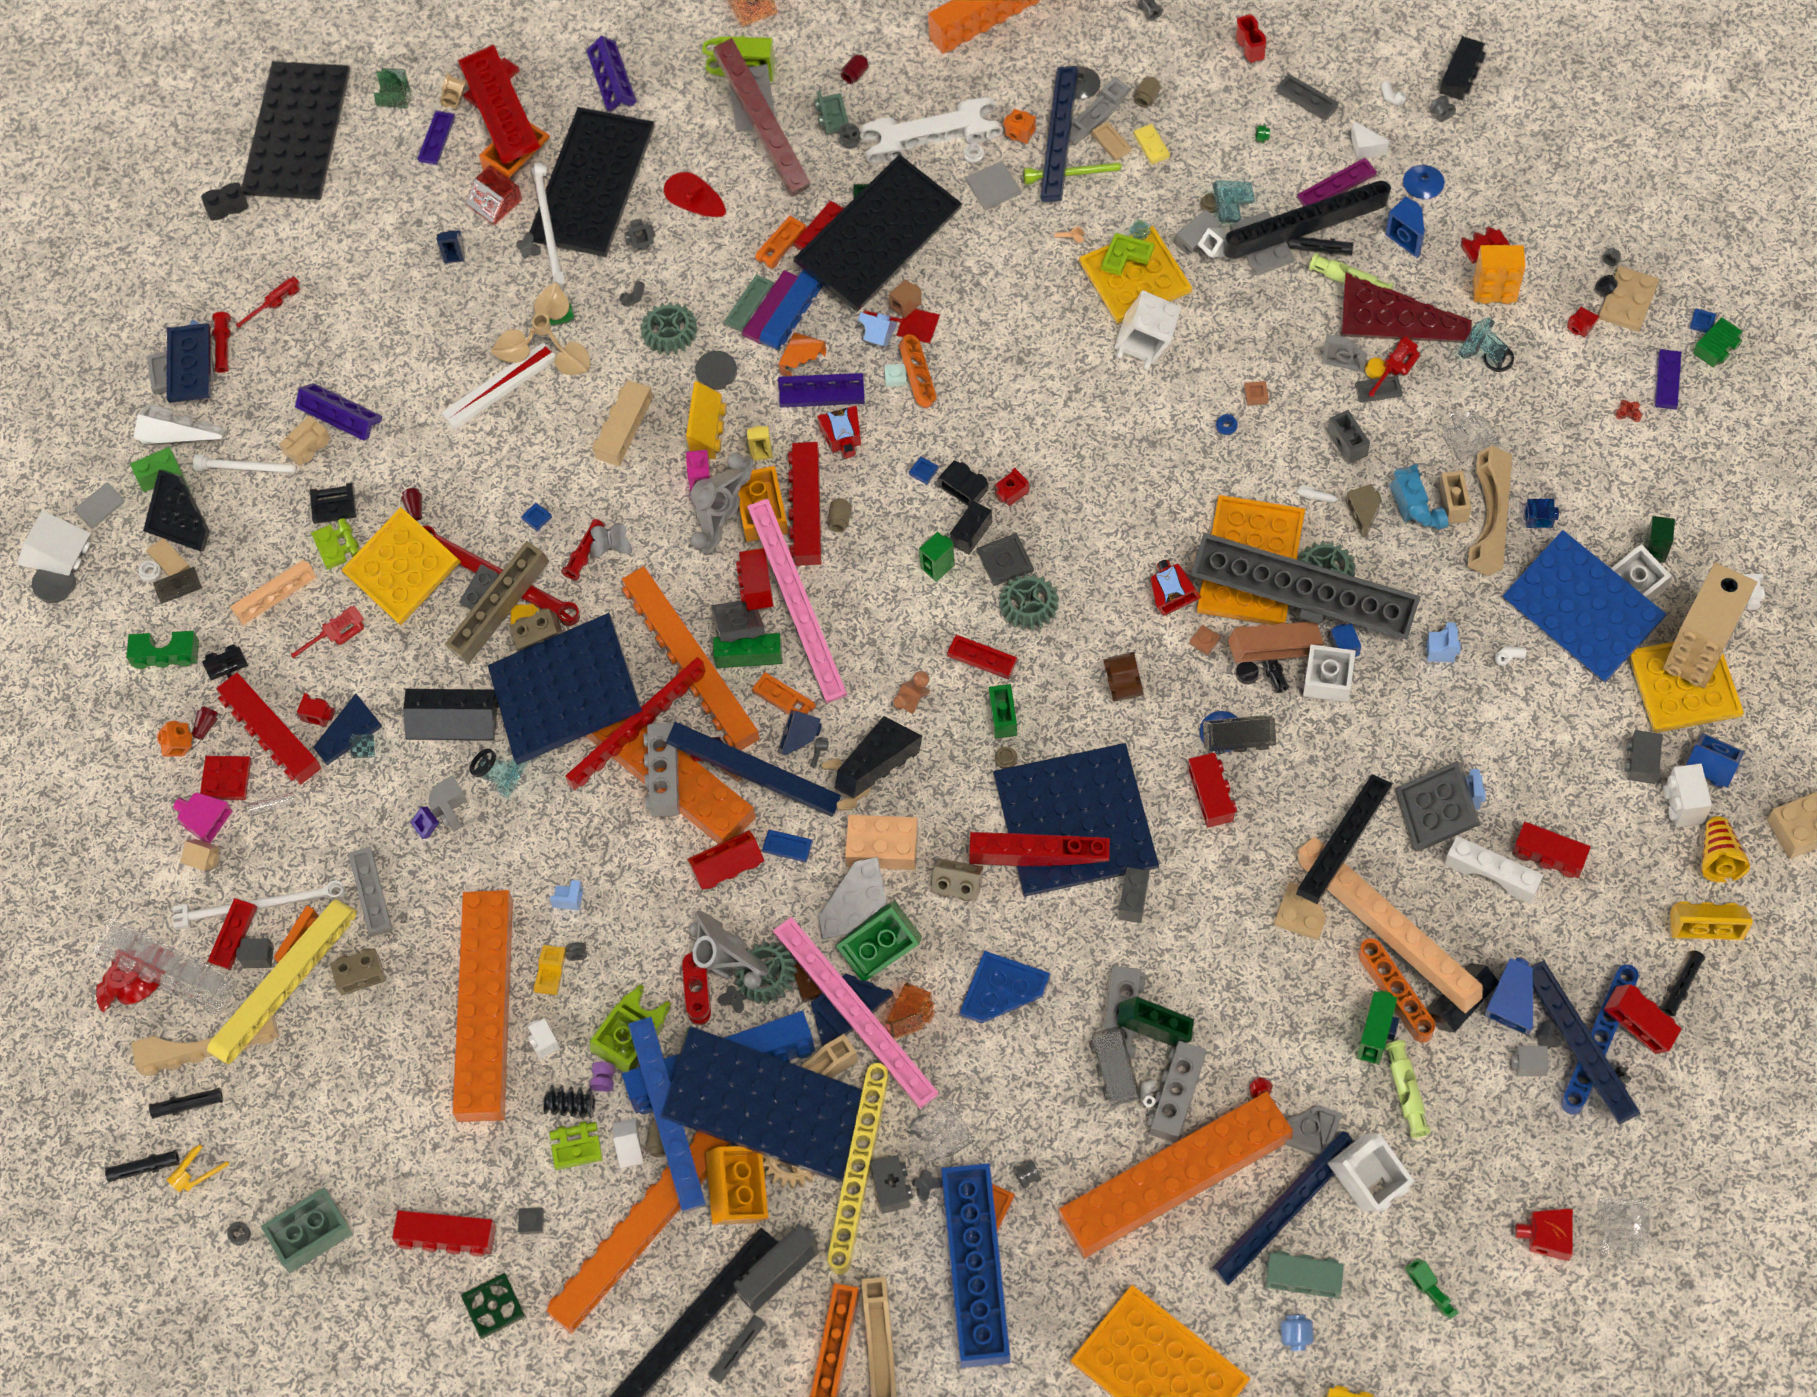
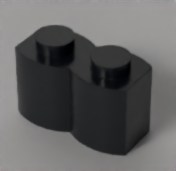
[201,182,249,221]
[938,460,988,507]

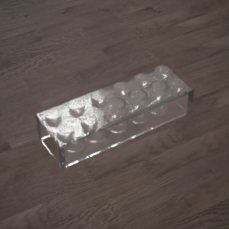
[93,918,239,1014]

